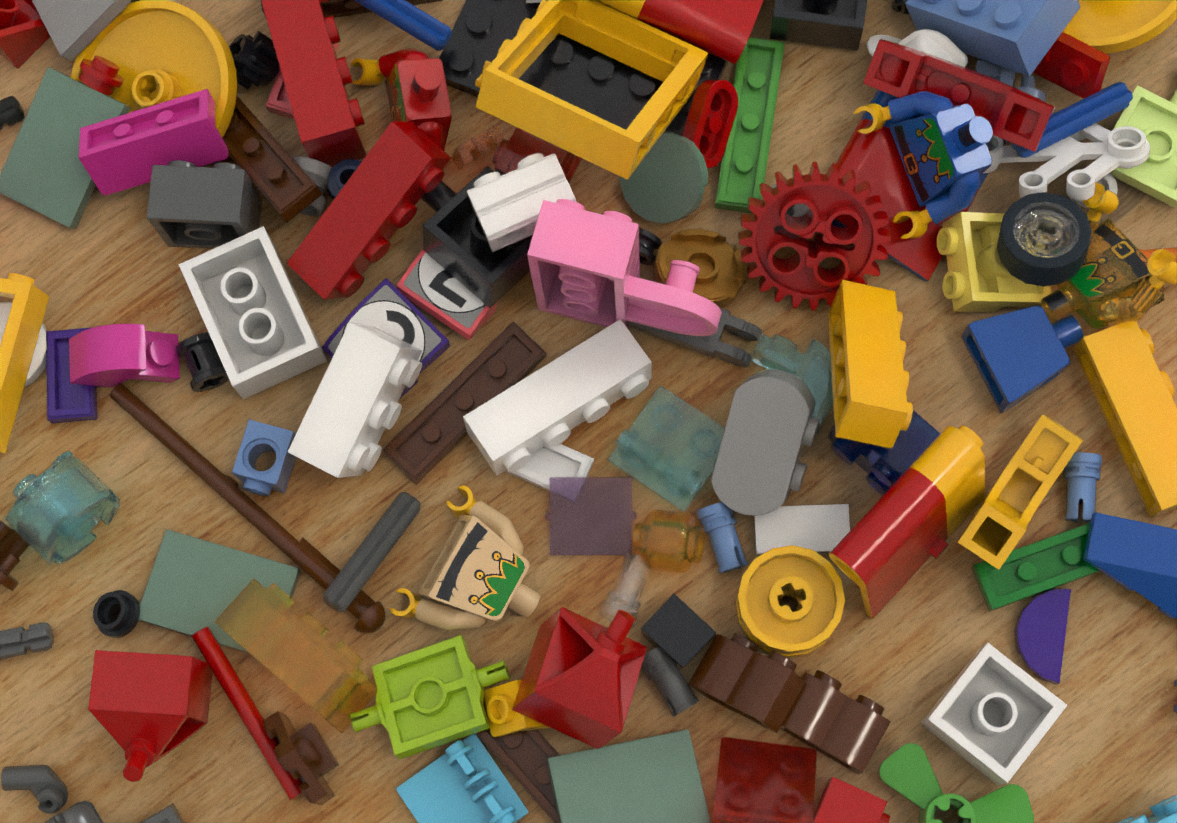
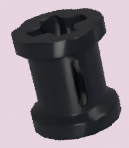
[176,332,229,392]

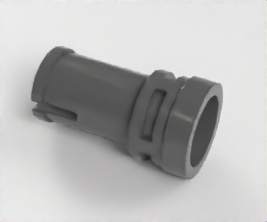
[641,646,699,717]

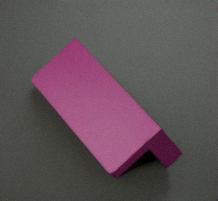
[78,89,228,195]

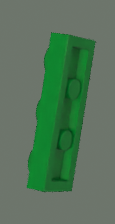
[971,523,1101,612]

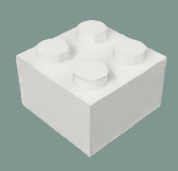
[920,643,1067,785]

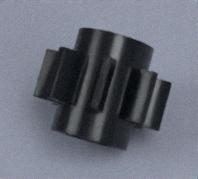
[229,31,280,90]

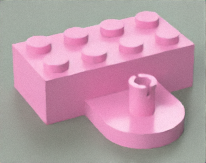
[527,199,722,336]

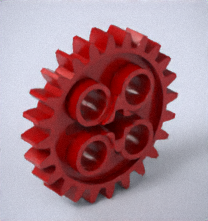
[738,162,891,311]

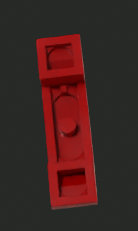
[863,39,1054,152]

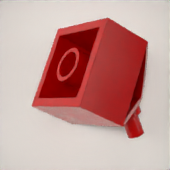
[512,607,647,749]
[88,650,213,782]

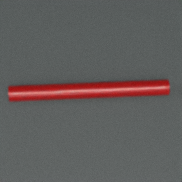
[191,626,303,800]

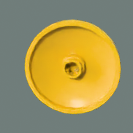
[70,0,237,138]

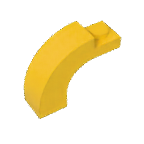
[957,413,1083,570]

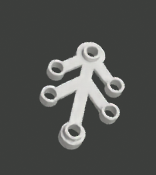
[983,123,1150,200]

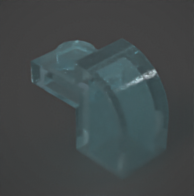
[752,334,833,434]

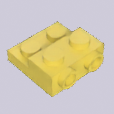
[937,212,1052,312]

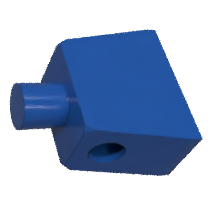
[961,305,1083,413]

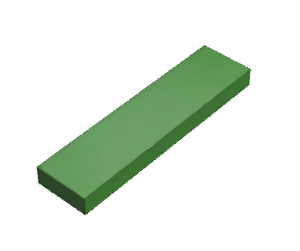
[715,37,785,213]

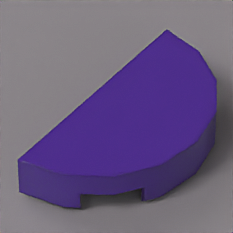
[1014,589,1071,685]

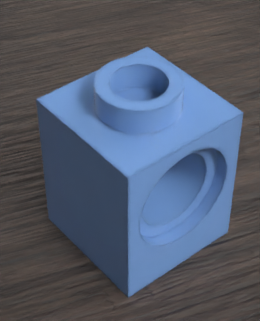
[232,419,296,496]

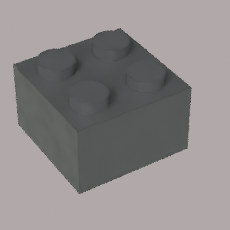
[146,160,262,249]

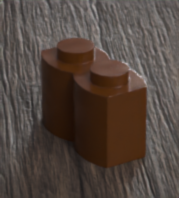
[688,633,805,733]
[779,670,890,774]

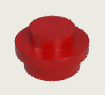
[79,56,124,95]

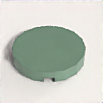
[620,131,708,224]

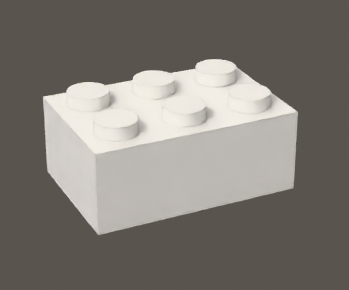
[179,226,327,400]
[288,322,422,478]

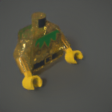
[1041,182,1177,329]

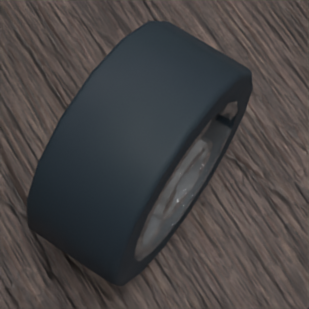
[997,192,1092,287]

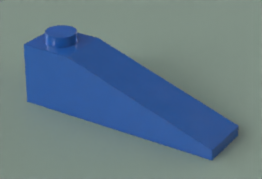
[1083,513,1177,619]

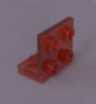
[711,737,817,823]

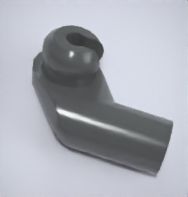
[1,765,68,814]

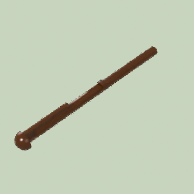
[110,384,386,634]

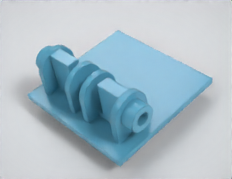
[395,734,529,823]

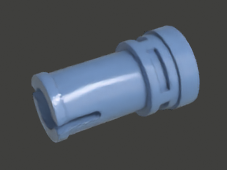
[1064,452,1102,523]
[696,502,748,574]

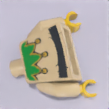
[390,485,541,631]

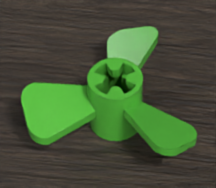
[879,743,1034,823]

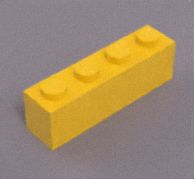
[828,280,913,449]
[1073,318,1177,519]

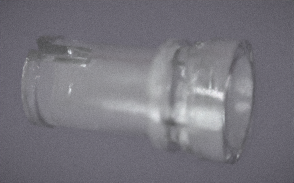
[599,553,654,627]

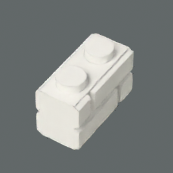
[467,153,577,252]

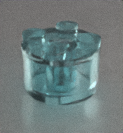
[6,451,120,564]

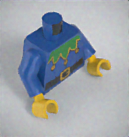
[853,91,993,239]

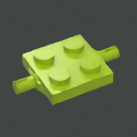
[350,635,510,759]

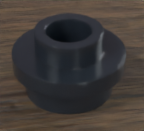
[93,590,140,638]

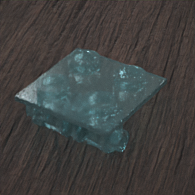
[608,385,725,512]

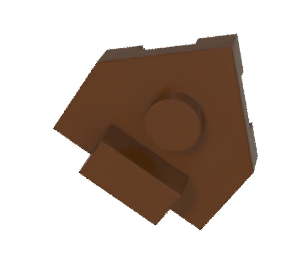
[263,711,339,805]

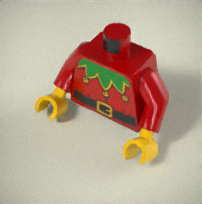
[351,48,452,151]

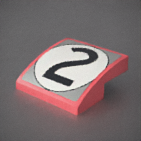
[396,249,500,340]

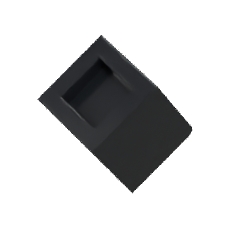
[641,593,716,667]

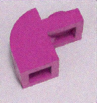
[69,324,180,388]

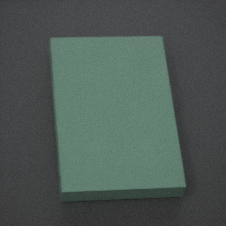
[0,67,131,229]
[138,529,301,660]
[547,729,711,823]

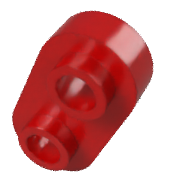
[682,80,738,168]

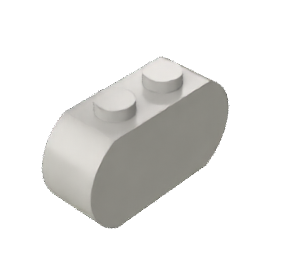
[711,369,820,516]

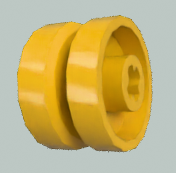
[735,545,845,659]

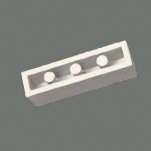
[463,319,652,476]

